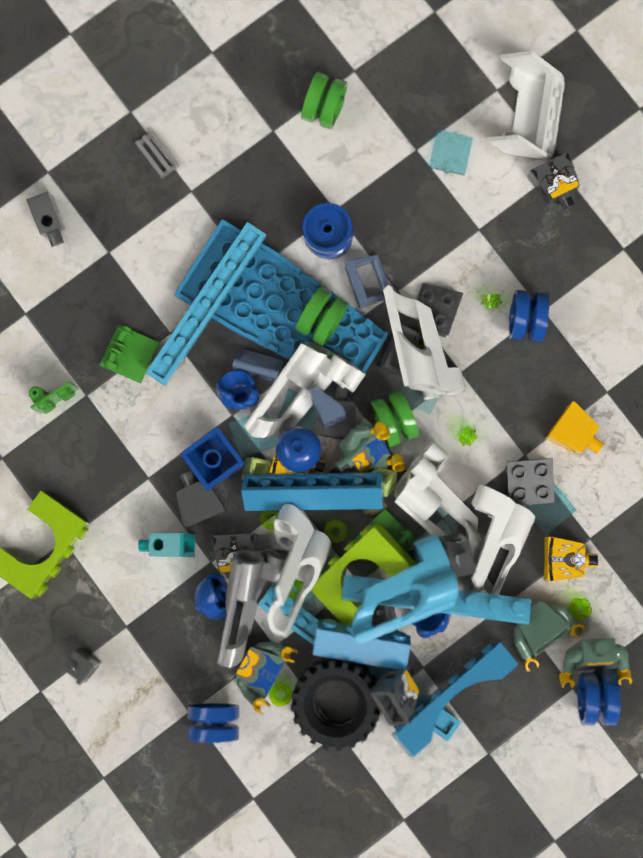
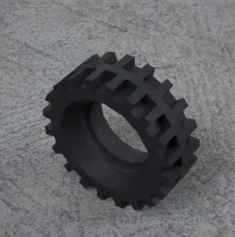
[290,657,381,751]

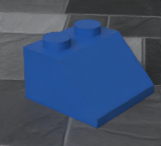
[180,426,245,491]

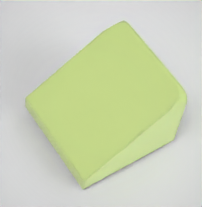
[242,457,272,480]
[371,468,397,497]

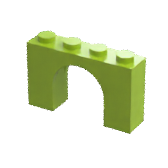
[0,491,89,599]
[311,522,417,624]

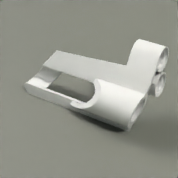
[383,285,466,400]
[244,342,366,438]
[394,441,483,565]
[471,484,535,595]
[268,504,332,637]

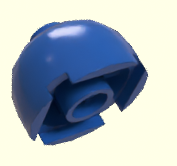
[275,426,322,473]
[194,572,238,620]

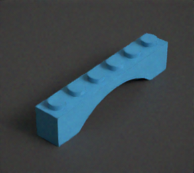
[391,642,519,757]

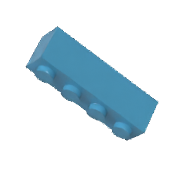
[312,619,411,669]

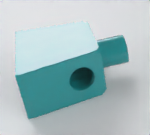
[138,533,195,557]

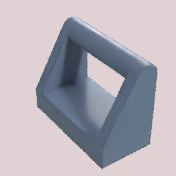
[345,255,389,309]
[232,348,284,382]
[310,387,346,429]

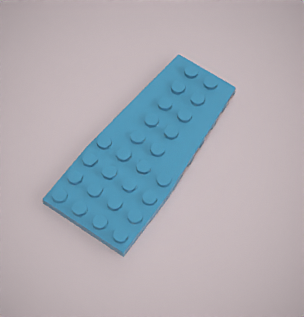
[174,219,388,391]

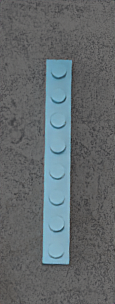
[146,222,266,386]
[341,575,531,625]

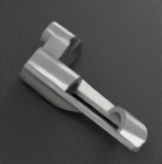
[218,550,290,668]

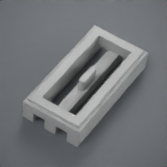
[135,129,180,179]

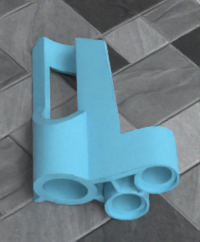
[351,534,458,644]

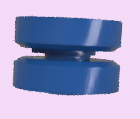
[302,203,354,260]
[509,290,549,343]
[577,673,620,726]
[187,703,240,743]

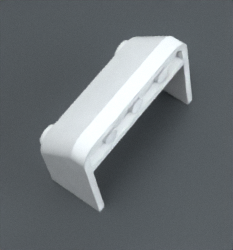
[487,50,564,159]

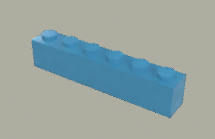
[241,472,384,511]

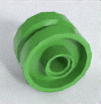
[301,71,348,130]
[295,287,349,347]
[370,390,419,448]

